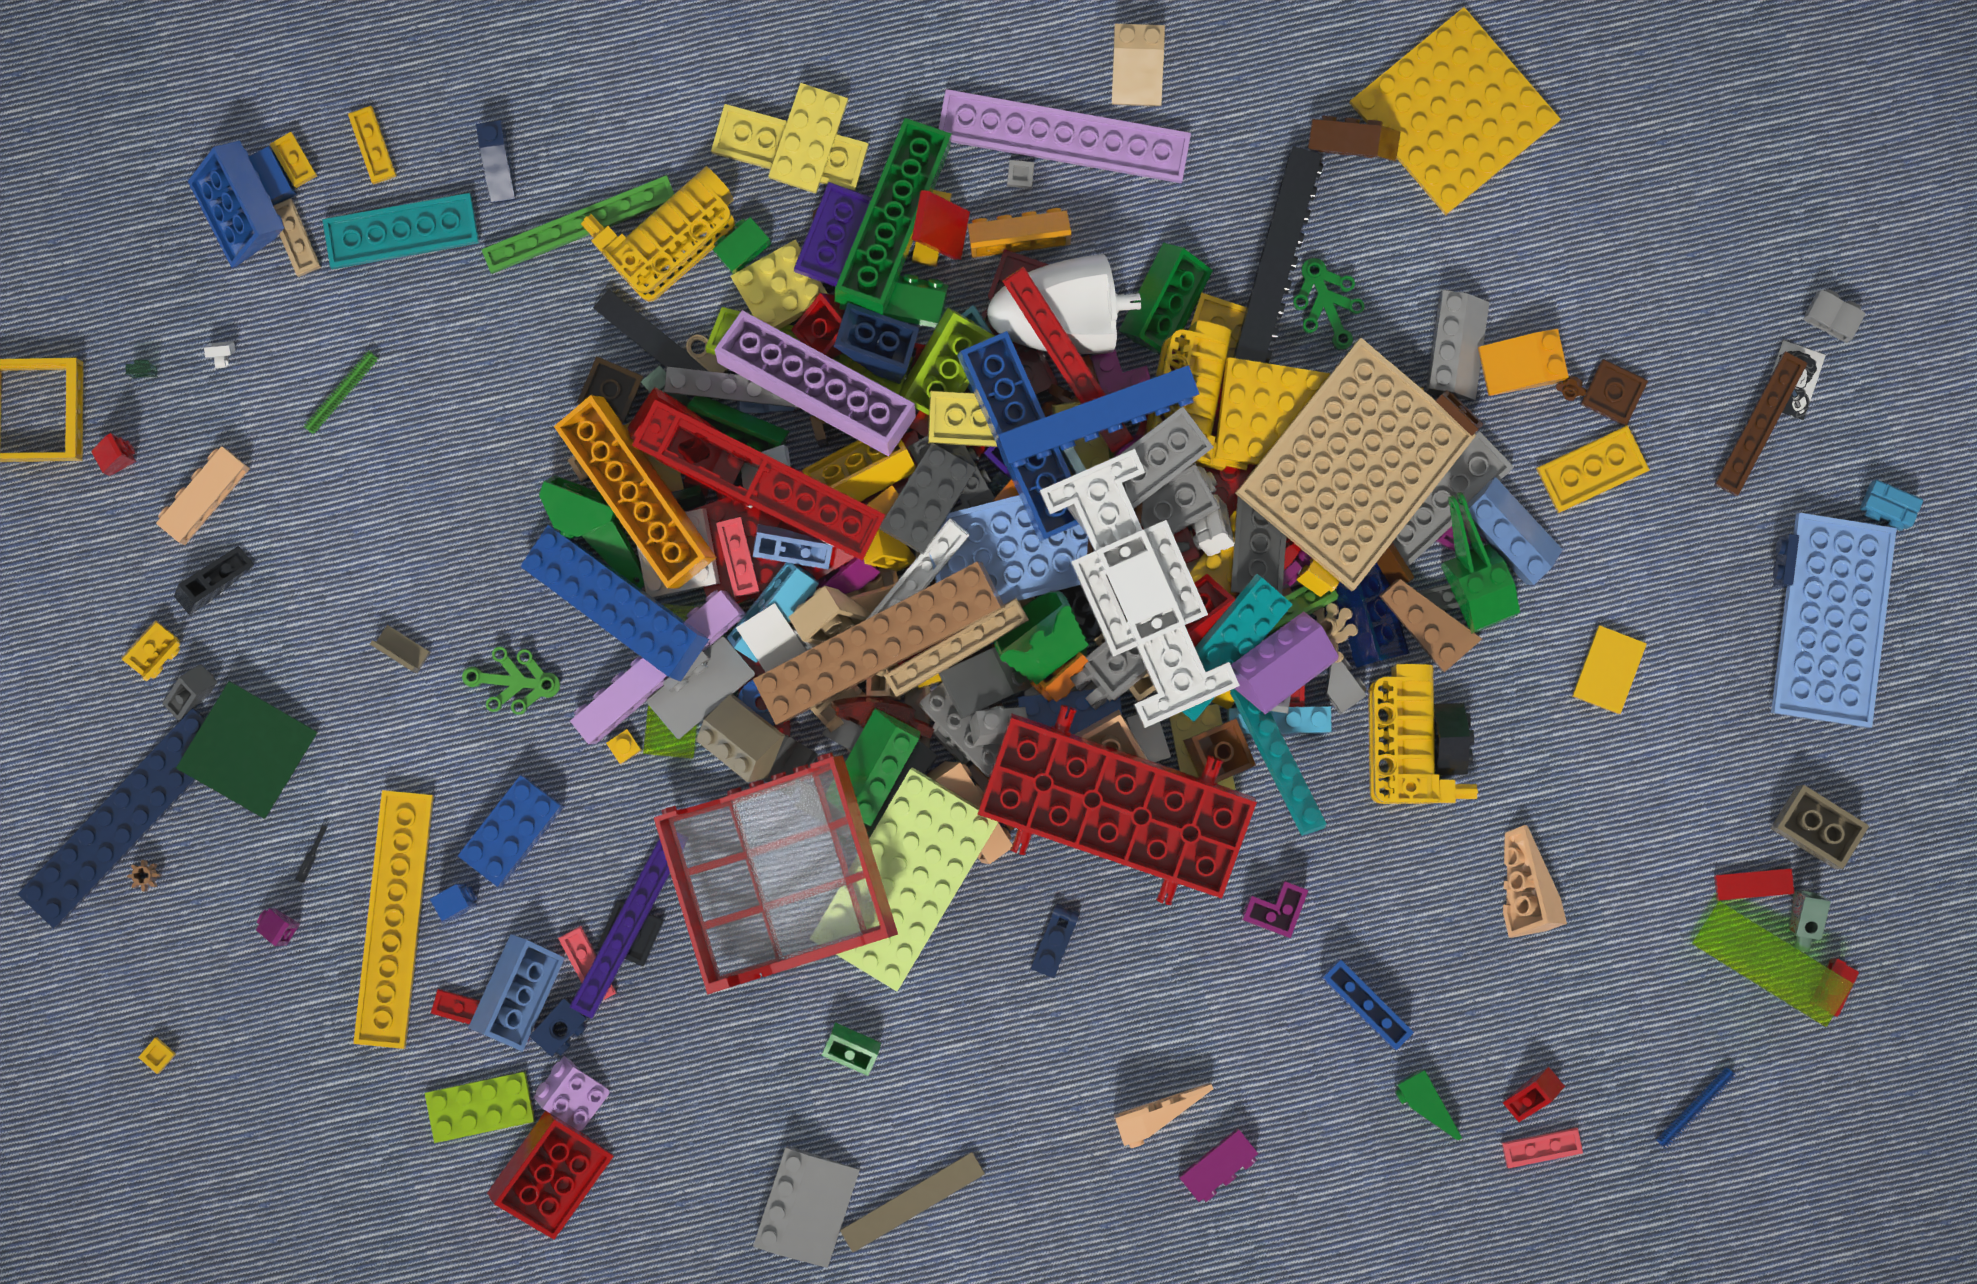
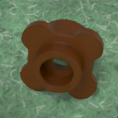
[1556,376,1586,401]

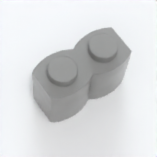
[1803,289,1866,343]

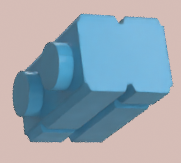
[1860,479,1923,531]

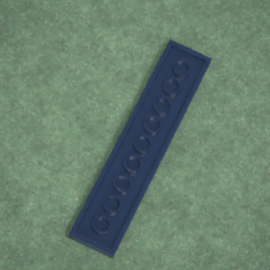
[17,708,205,929]

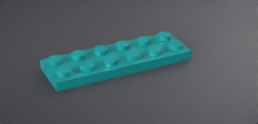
[322,193,479,270]
[1182,574,1293,722]

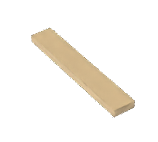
[884,598,1029,697]

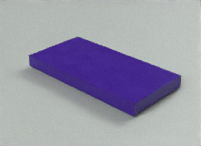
[794,182,872,287]

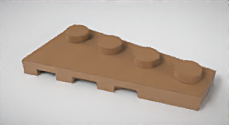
[1379,579,1482,672]

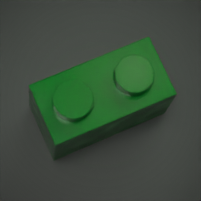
[712,217,771,275]
[821,1022,881,1076]

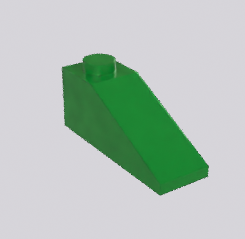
[1394,1069,1462,1140]

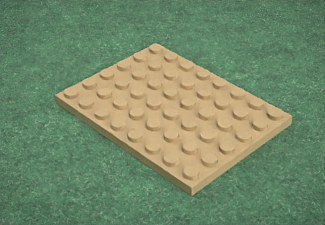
[1235,338,1476,591]

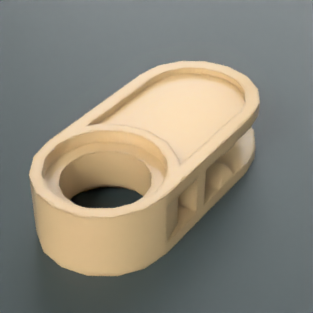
[686,335,729,373]

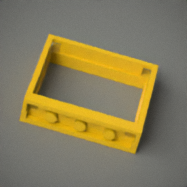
[0,358,83,462]

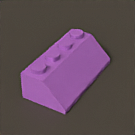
[1231,611,1339,714]

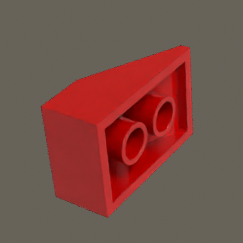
[627,387,721,463]

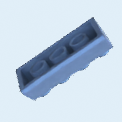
[1467,477,1563,585]
[468,934,565,1052]

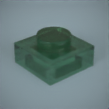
[126,359,157,378]

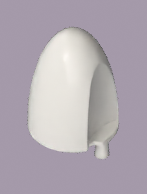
[987,254,1141,354]

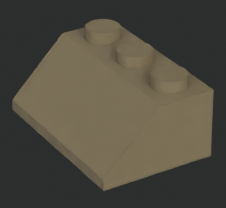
[696,694,785,782]

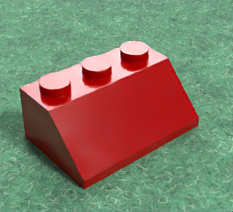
[1185,574,1235,647]

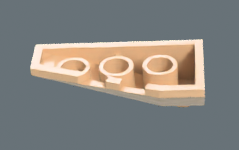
[1503,825,1567,938]

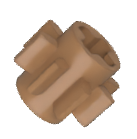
[127,860,162,892]

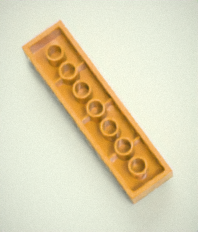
[554,395,717,589]

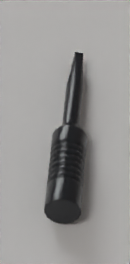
[295,825,327,883]

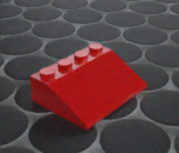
[487,1110,614,1240]

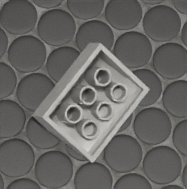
[753,1145,860,1268]

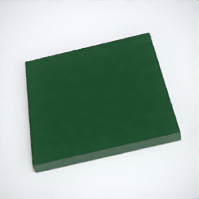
[176,681,318,819]

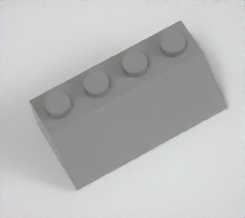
[1426,290,1489,401]

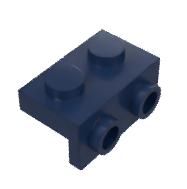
[1773,534,1799,588]

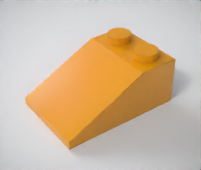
[1478,329,1569,396]

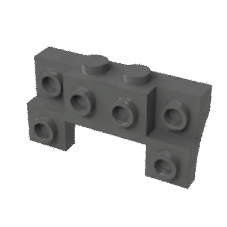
[908,436,996,513]

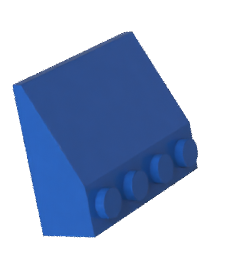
[188,140,284,268]

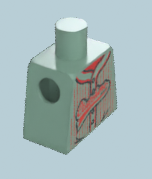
[1789,889,1831,952]

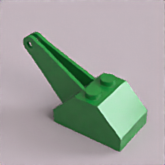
[539,475,645,589]
[1441,492,1520,634]

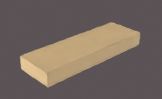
[273,198,321,277]

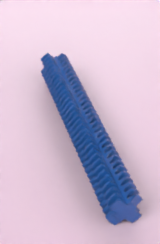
[1655,1067,1736,1149]

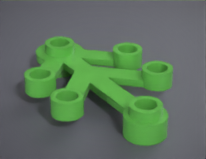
[462,647,560,715]

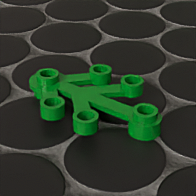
[1293,258,1365,351]

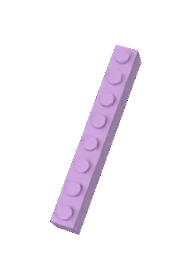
[570,590,746,744]

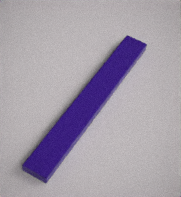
[570,832,689,1020]

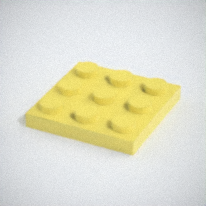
[730,240,828,330]

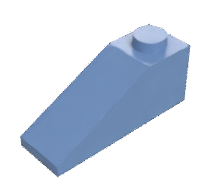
[753,524,833,569]

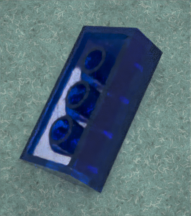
[1335,563,1410,668]

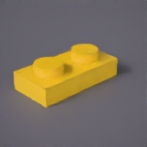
[270,132,317,188]

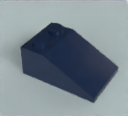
[834,303,919,384]

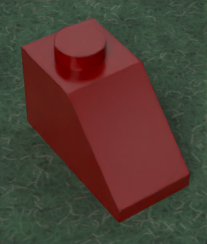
[1503,1067,1565,1122]

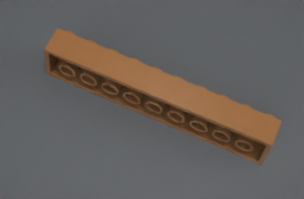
[753,561,1005,725]

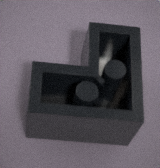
[1434,703,1474,775]

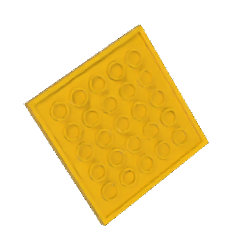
[1349,7,1561,216]

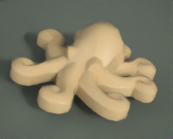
[1312,603,1358,663]

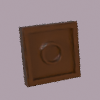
[1580,359,1648,426]

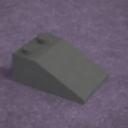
[939,647,1032,719]

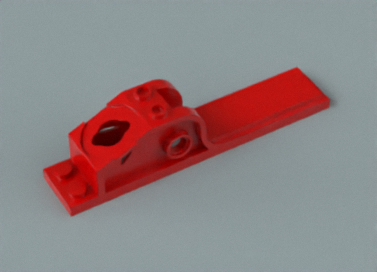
[632,400,886,561]

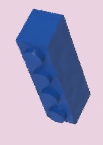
[1320,959,1414,1051]

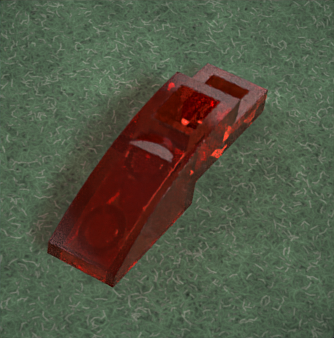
[830,697,935,739]

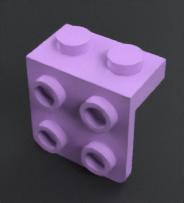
[534,1056,609,1131]

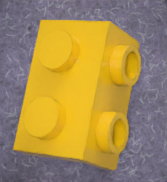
[121,620,181,682]

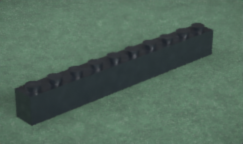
[1233,146,1324,364]

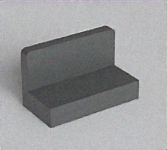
[762,735,818,797]

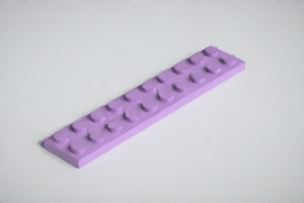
[938,89,1191,183]

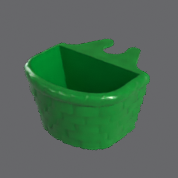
[994,591,1089,685]

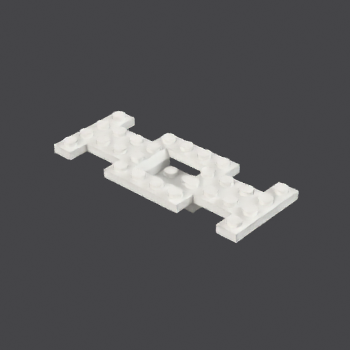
[1040,449,1240,728]

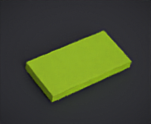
[424,1071,535,1143]

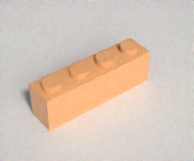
[156,446,250,545]

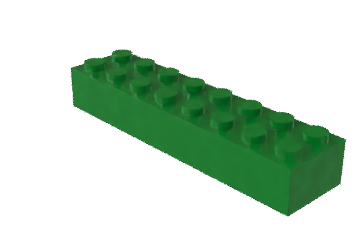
[835,118,952,315]

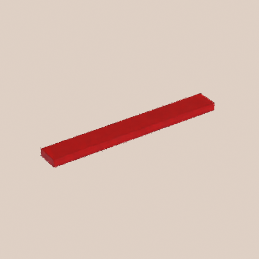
[1002,266,1133,453]

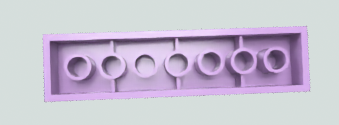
[715,310,916,456]

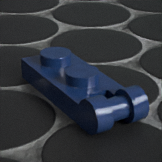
[1031,903,1081,978]

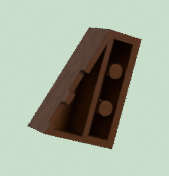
[1308,115,1401,162]

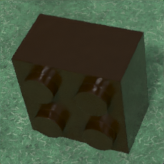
[577,356,645,423]

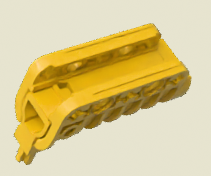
[581,166,735,302]
[1145,321,1248,470]
[1368,664,1478,804]

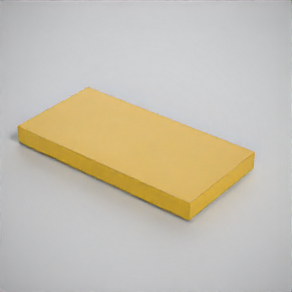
[1536,425,1650,513]

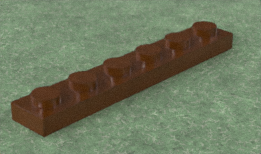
[1714,351,1808,496]

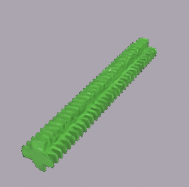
[303,350,379,435]

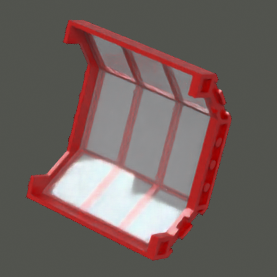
[654,752,898,995]

